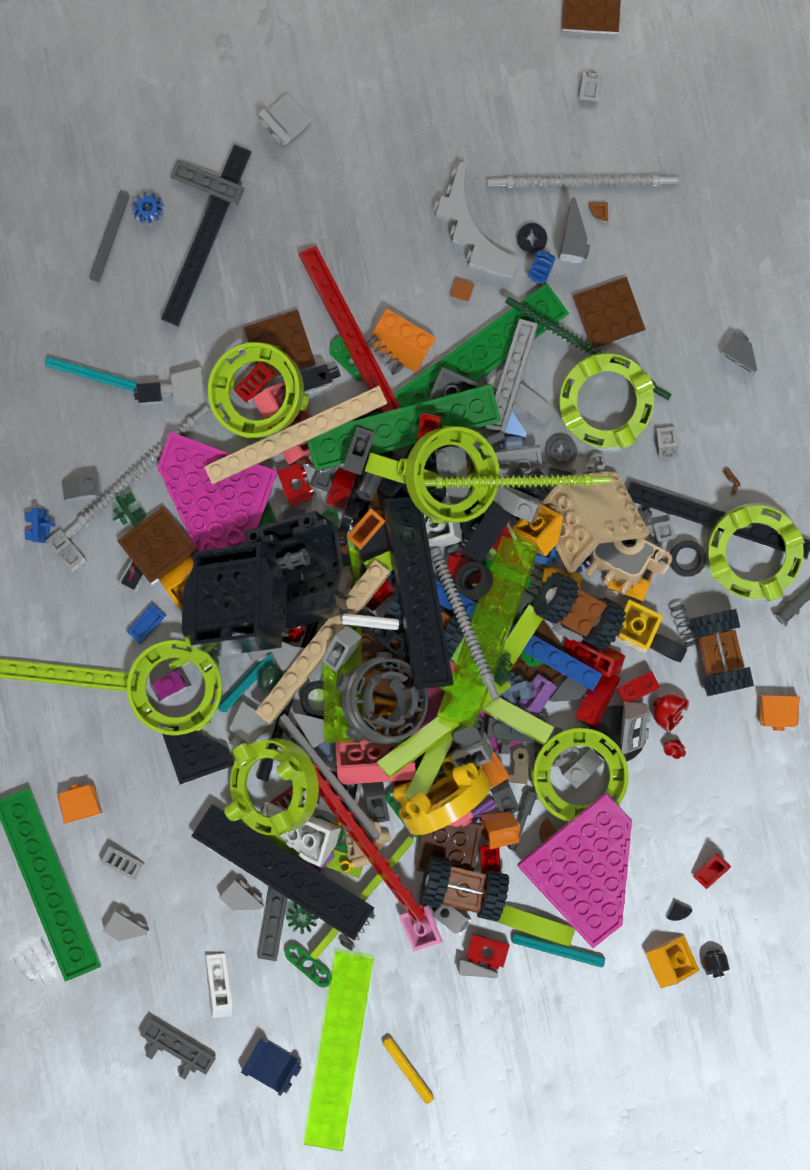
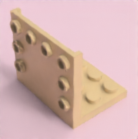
[542,471,650,573]

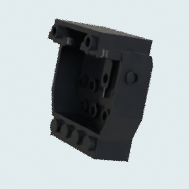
[239,510,353,629]
[181,542,289,657]

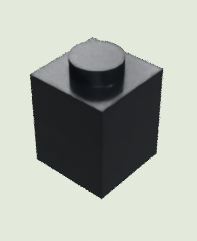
[134,382,163,405]

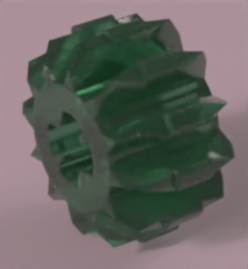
[286,903,319,934]

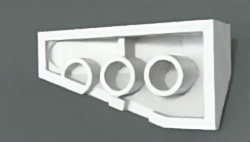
[424,466,463,546]
[262,802,341,867]

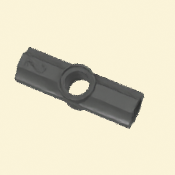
[356,451,394,500]

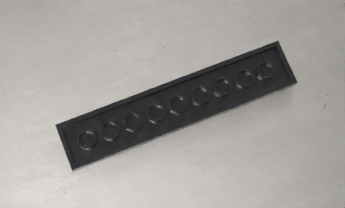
[382,497,454,690]
[191,804,375,940]

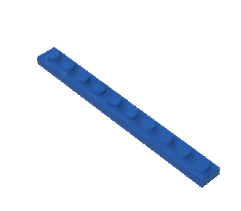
[436,580,602,691]

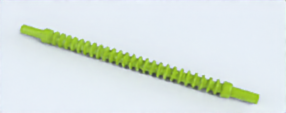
[424,474,611,489]

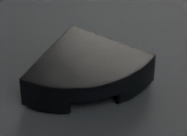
[667,902,693,921]

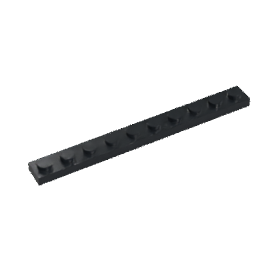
[161,144,252,327]
[627,481,810,560]

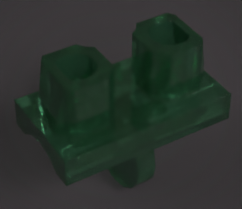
[112,492,147,527]
[484,652,515,687]

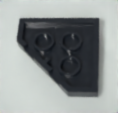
[162,726,234,785]

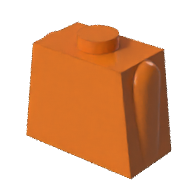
[347,507,386,550]
[759,695,800,731]
[481,751,510,789]
[58,784,103,824]
[480,812,520,849]

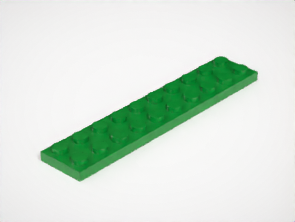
[394,283,570,407]
[307,383,501,471]
[0,788,102,982]

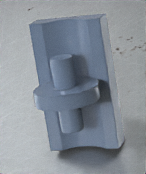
[499,672,535,705]

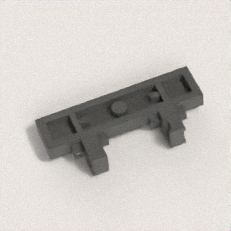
[485,718,563,759]
[140,1018,216,1079]

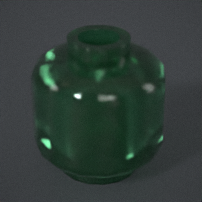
[258,664,283,693]

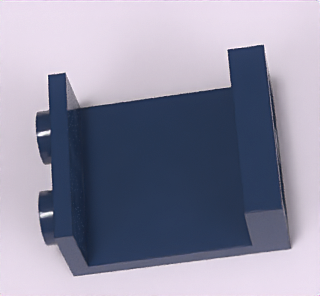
[241,1037,302,1096]

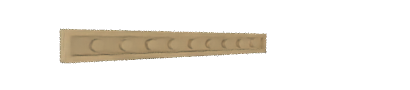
[204,386,388,484]
[255,560,391,725]

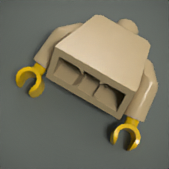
[334,815,391,872]

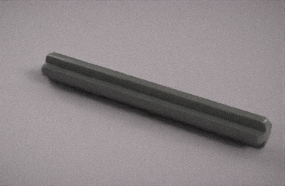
[89,191,130,282]

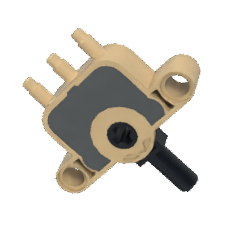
[586,508,672,595]

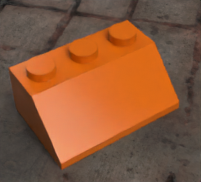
[371,309,436,373]

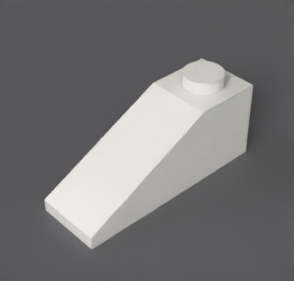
[206,954,233,1018]

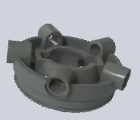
[335,652,429,747]

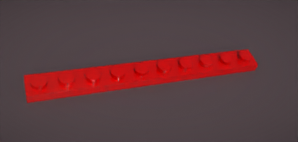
[298,246,400,413]
[313,763,426,924]

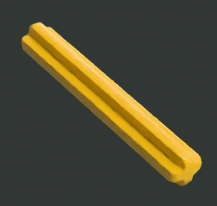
[383,1037,434,1104]

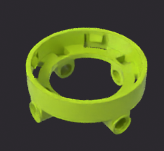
[208,342,309,440]
[559,353,655,449]
[397,426,500,524]
[708,503,805,601]
[127,640,223,735]
[531,727,629,822]
[224,738,319,835]

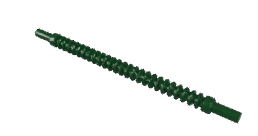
[505,296,672,401]

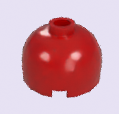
[653,693,689,732]

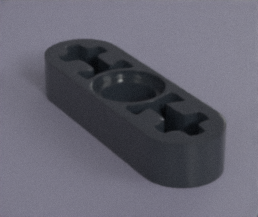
[341,498,369,531]

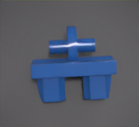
[25,508,56,544]

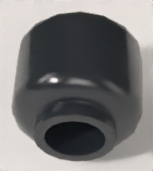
[702,950,730,979]

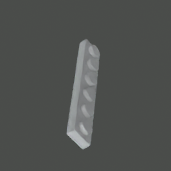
[486,319,538,434]

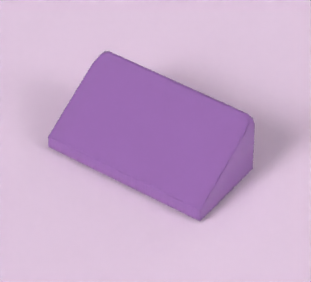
[516,674,557,717]

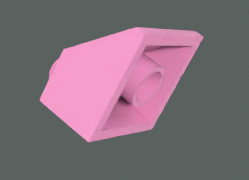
[399,905,443,951]

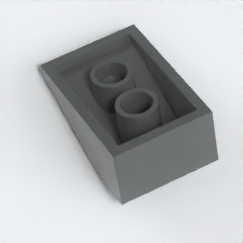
[559,197,590,264]
[428,367,496,400]

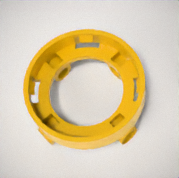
[394,750,492,835]

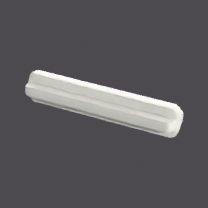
[341,613,399,630]

